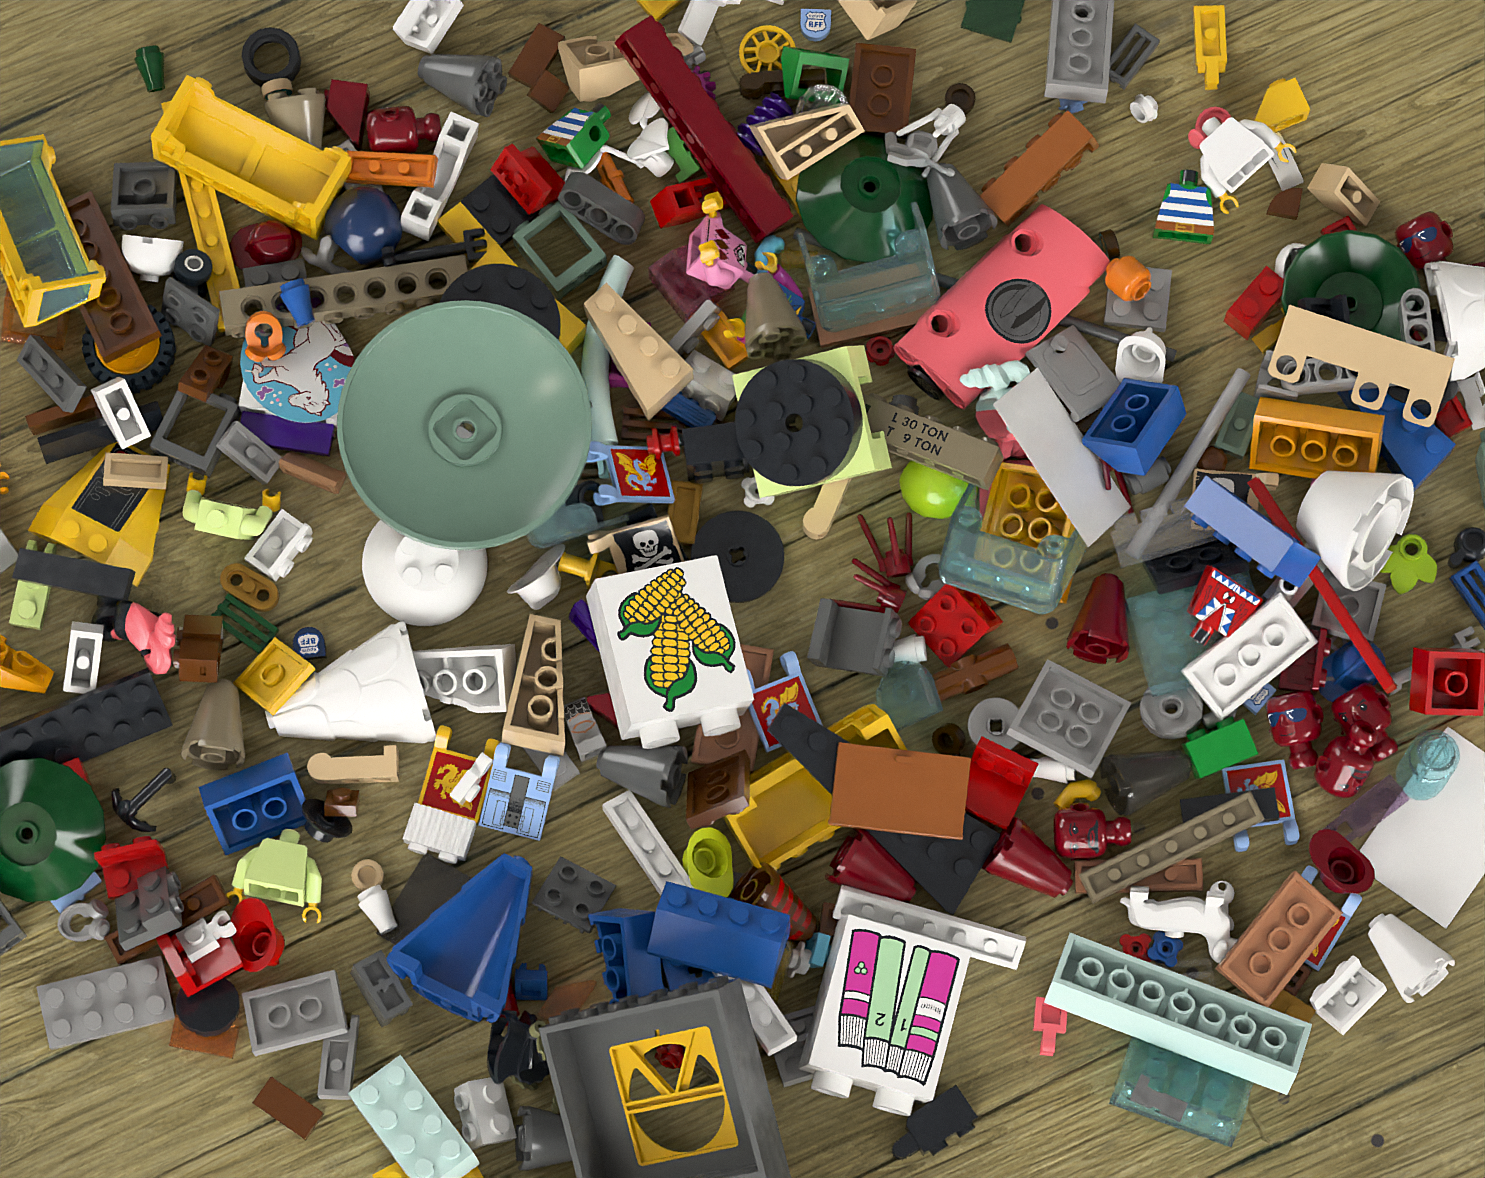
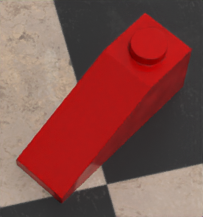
[650,178,730,229]

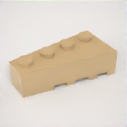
[584,283,693,421]
[502,614,565,756]

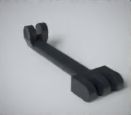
[381,228,487,267]

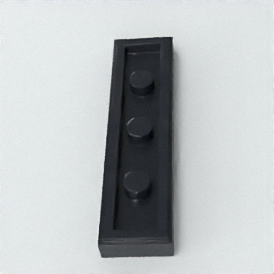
[37,401,163,464]
[12,548,136,602]

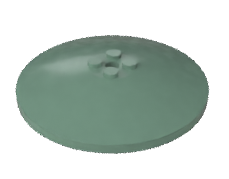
[337,300,592,550]

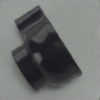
[1447,527,1485,569]

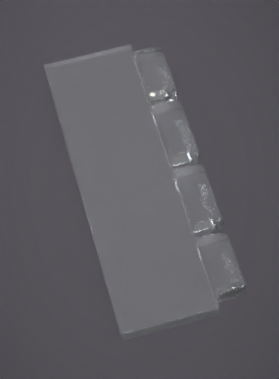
[1110,495,1218,568]

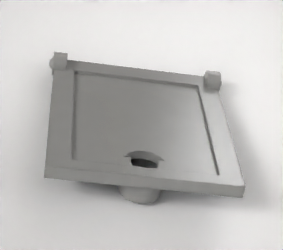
[1025,325,1120,422]

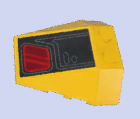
[28,442,171,587]

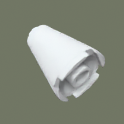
[1368,913,1455,1003]

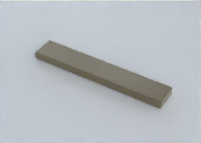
[1078,791,1264,904]

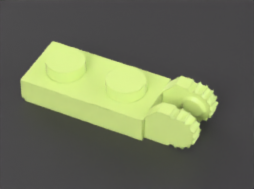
[9,540,56,630]

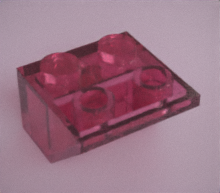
[648,244,735,323]

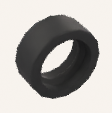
[241,27,301,87]

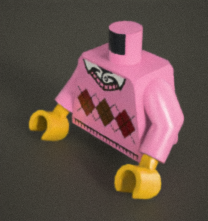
[686,192,758,289]

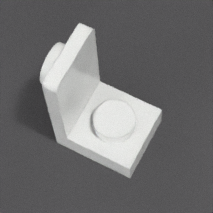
[678,0,741,46]

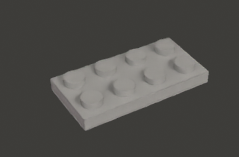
[36,956,177,1050]

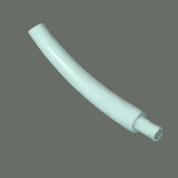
[581,255,634,479]

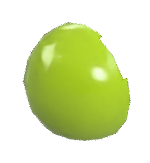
[899,460,978,519]

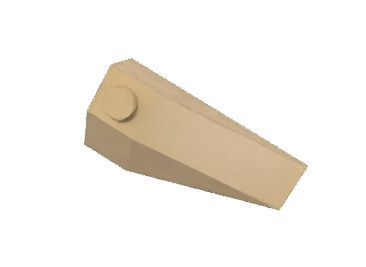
[558,33,693,102]

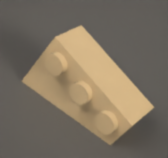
[748,103,865,180]

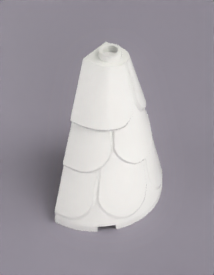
[1424,261,1485,382]
[265,621,436,743]

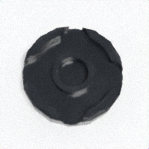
[176,978,240,1037]

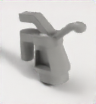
[885,130,955,177]

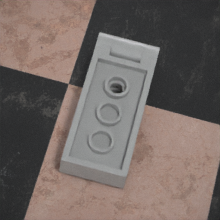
[1044,0,1114,103]

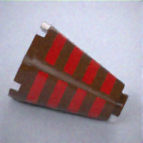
[730,862,817,943]

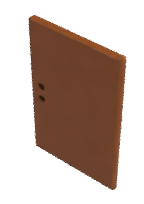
[828,742,971,840]

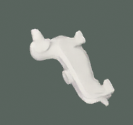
[1120,885,1238,963]

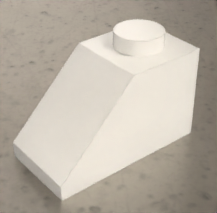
[91,377,151,449]

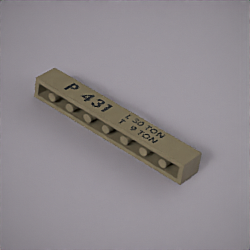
[798,393,1004,491]

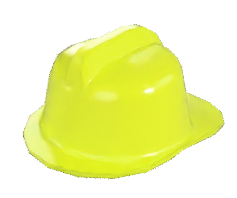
[682,827,734,897]

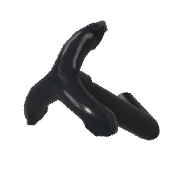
[111,768,176,832]

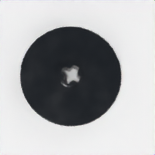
[691,511,784,603]

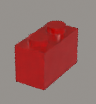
[1223,266,1284,340]

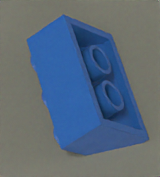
[1082,378,1187,476]
[198,752,307,856]

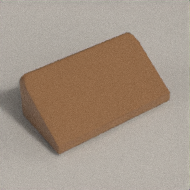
[278,451,346,494]

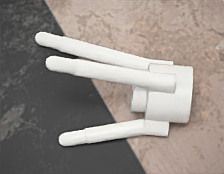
[896,104,966,178]

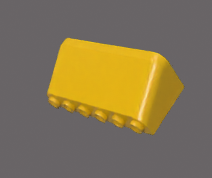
[722,704,907,871]

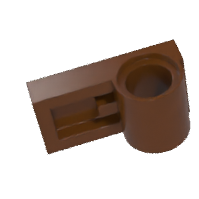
[177,345,233,402]

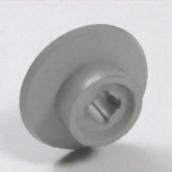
[968,698,1020,750]

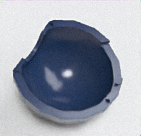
[324,186,402,266]

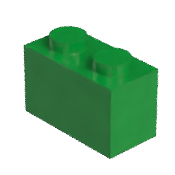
[1181,716,1259,779]

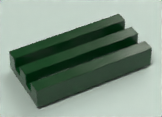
[211,593,279,654]

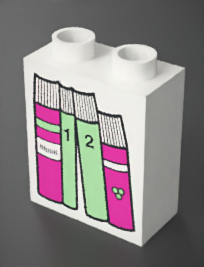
[798,914,972,1116]

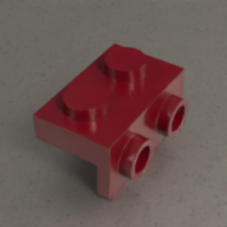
[1278,628,1332,695]

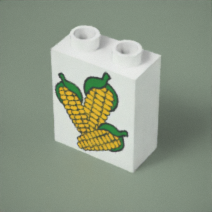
[586,555,754,749]

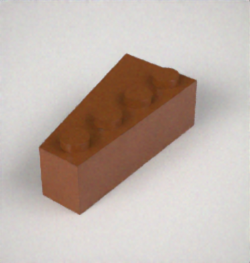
[980,110,1100,227]

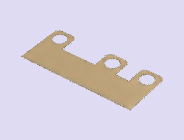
[1268,305,1455,427]

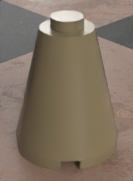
[181,679,245,770]

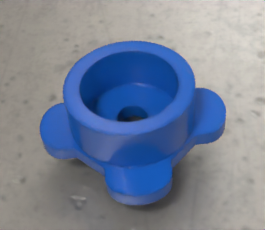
[1147,931,1183,968]

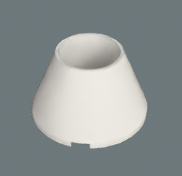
[1296,471,1414,591]

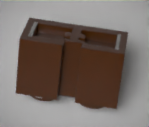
[173,615,224,683]

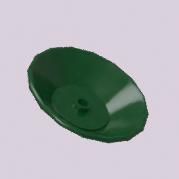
[796,134,933,263]
[1281,230,1422,341]
[0,758,106,902]

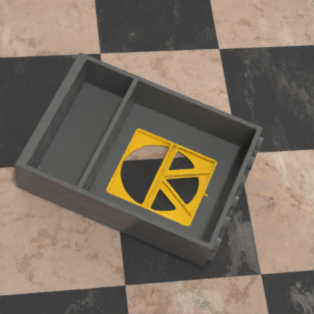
[539,975,791,1178]

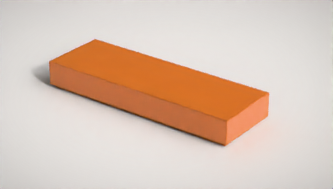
[345,150,438,188]

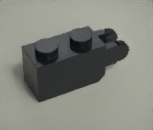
[891,1085,978,1161]

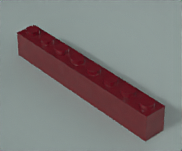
[614,15,794,244]

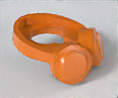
[245,311,286,362]

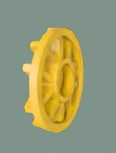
[739,25,796,74]

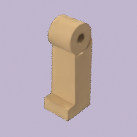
[803,478,852,540]
[307,745,399,784]

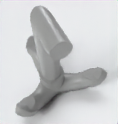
[301,235,352,275]

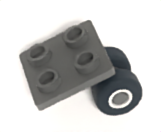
[161,249,220,347]

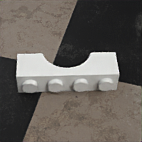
[400,112,479,241]

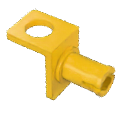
[558,552,618,589]

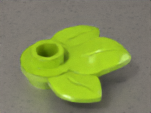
[1380,534,1437,595]

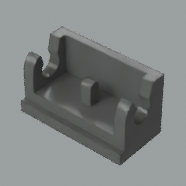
[350,950,413,1027]

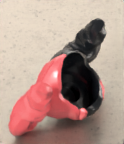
[91,596,176,675]

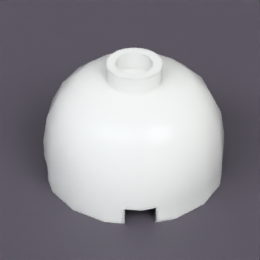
[122,235,184,282]

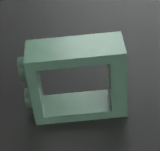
[512,201,607,300]

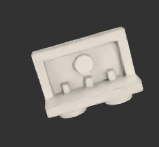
[393,0,464,54]
[681,350,737,421]
[244,509,313,582]
[1310,955,1387,1035]
[454,1077,517,1150]

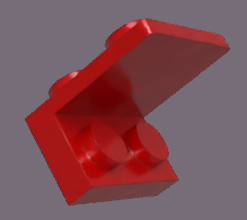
[490,143,565,215]
[908,576,1003,668]
[965,736,1039,829]
[94,836,169,900]
[155,921,244,997]

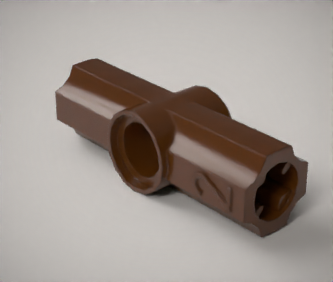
[921,643,1019,706]

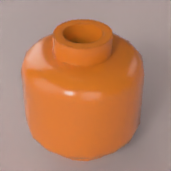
[1105,256,1151,302]

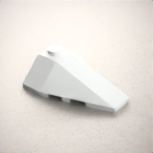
[413,644,517,713]

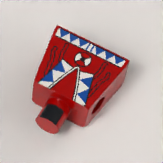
[1187,565,1263,646]

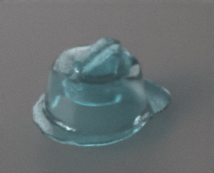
[1396,730,1460,800]

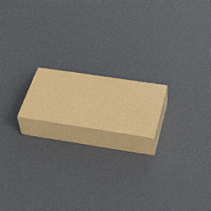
[103,452,168,490]

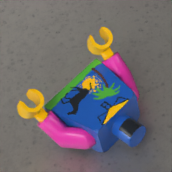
[723,252,816,344]

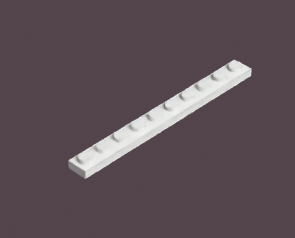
[603,790,797,1056]

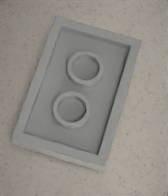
[242,970,348,1056]

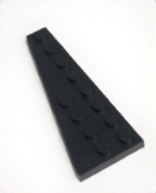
[767,703,1001,915]

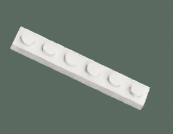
[833,885,1026,970]

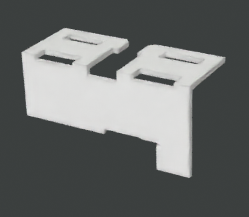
[1457,371,1485,430]

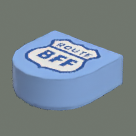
[800,9,831,42]
[1242,683,1276,715]

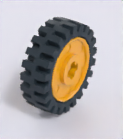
[82,304,176,394]

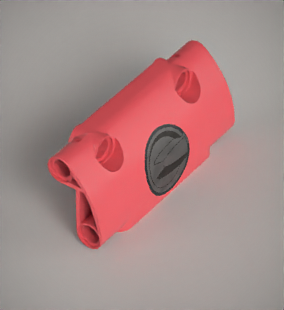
[893,204,1110,409]

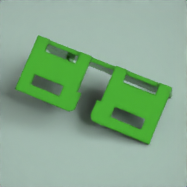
[667,127,704,183]

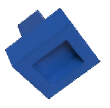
[515,963,548,1001]

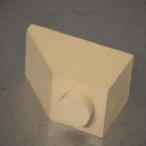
[1307,163,1381,227]

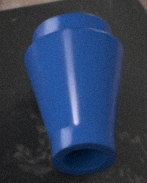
[280,278,315,327]

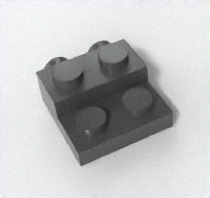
[111,162,177,230]
[115,866,184,951]

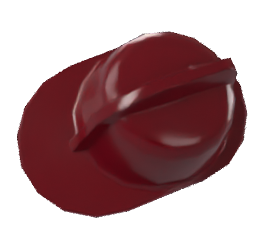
[229,220,302,270]
[1309,829,1375,894]

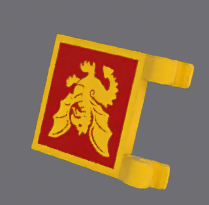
[418,725,500,824]

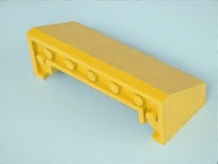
[151,75,351,241]

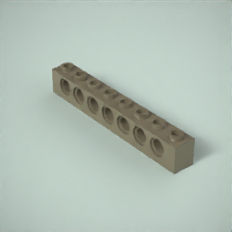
[219,255,468,338]

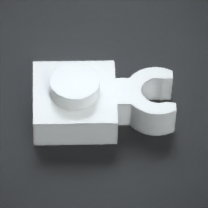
[450,752,493,805]
[176,910,237,963]

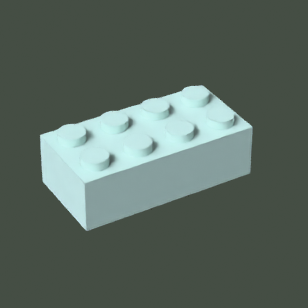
[348,1055,480,1178]

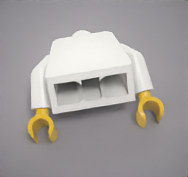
[1199,117,1296,214]

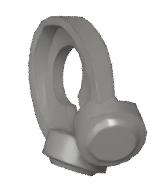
[905,554,952,600]
[57,899,110,942]

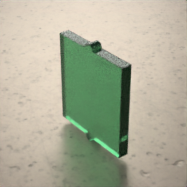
[961,0,1025,43]

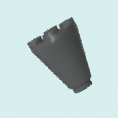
[418,54,507,117]

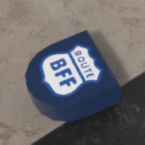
[293,627,327,660]

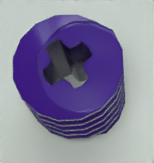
[737,92,794,157]

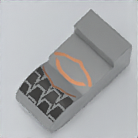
[564,697,606,762]

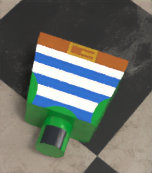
[536,103,611,169]
[1152,169,1214,244]

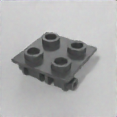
[531,856,616,934]

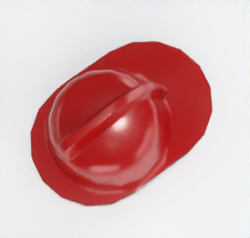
[230,897,285,972]

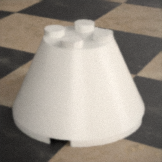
[362,520,488,626]

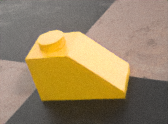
[1254,77,1310,132]

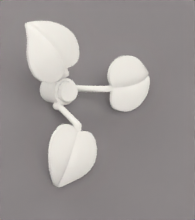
[565,91,674,182]

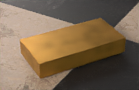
[667,480,703,546]

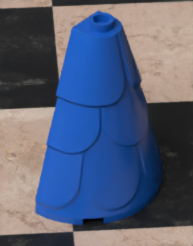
[386,853,533,1023]

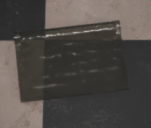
[376,853,472,945]

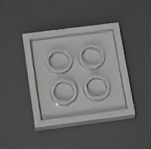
[1007,659,1131,778]

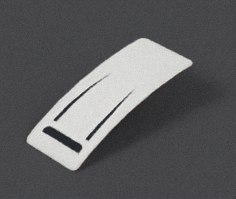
[1268,132,1304,191]

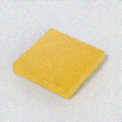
[233,637,315,716]

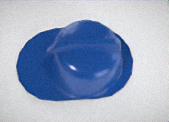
[1319,641,1386,702]

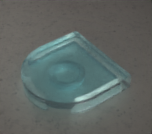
[876,661,943,731]

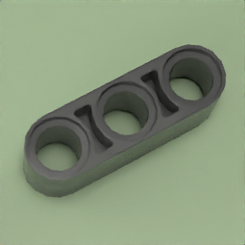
[558,171,645,245]

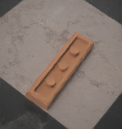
[1074,858,1203,894]

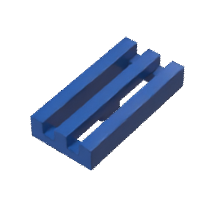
[1449,560,1485,630]

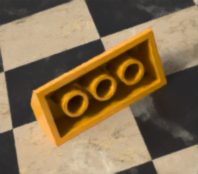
[1249,397,1385,479]

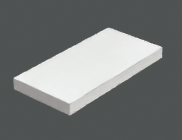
[1181,592,1318,721]

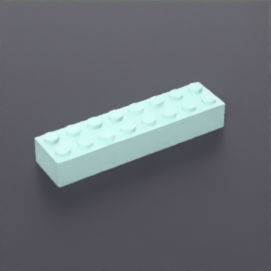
[1044,933,1312,1095]

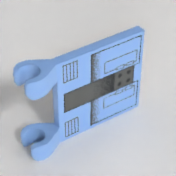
[479,743,560,841]

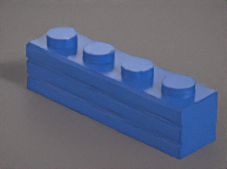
[661,391,717,428]

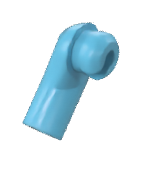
[754,235,785,274]

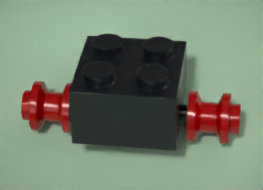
[646,422,750,484]

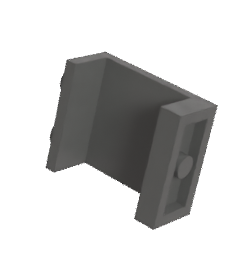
[807,598,902,677]

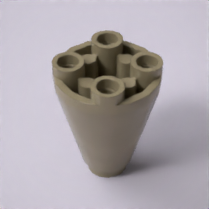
[264,88,326,149]
[745,272,807,362]

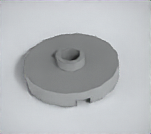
[1140,678,1203,740]

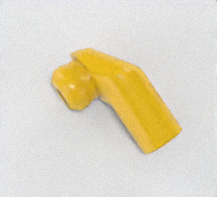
[1053,779,1101,810]

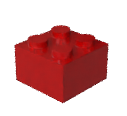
[1409,647,1485,716]

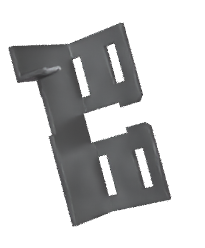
[1126,1074,1188,1122]

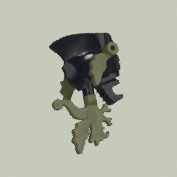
[487,1010,560,1114]

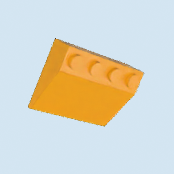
[968,462,1082,604]

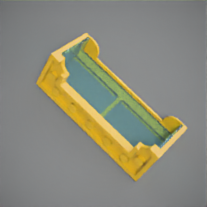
[0,134,106,328]

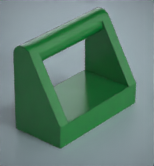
[781,46,850,105]

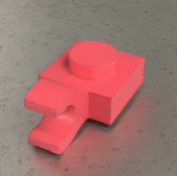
[1033,997,1067,1056]

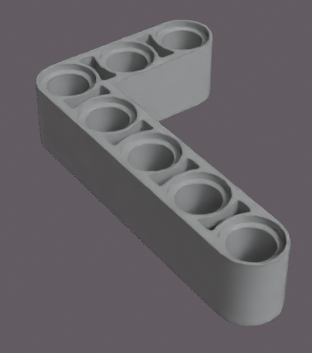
[1280,288,1436,395]

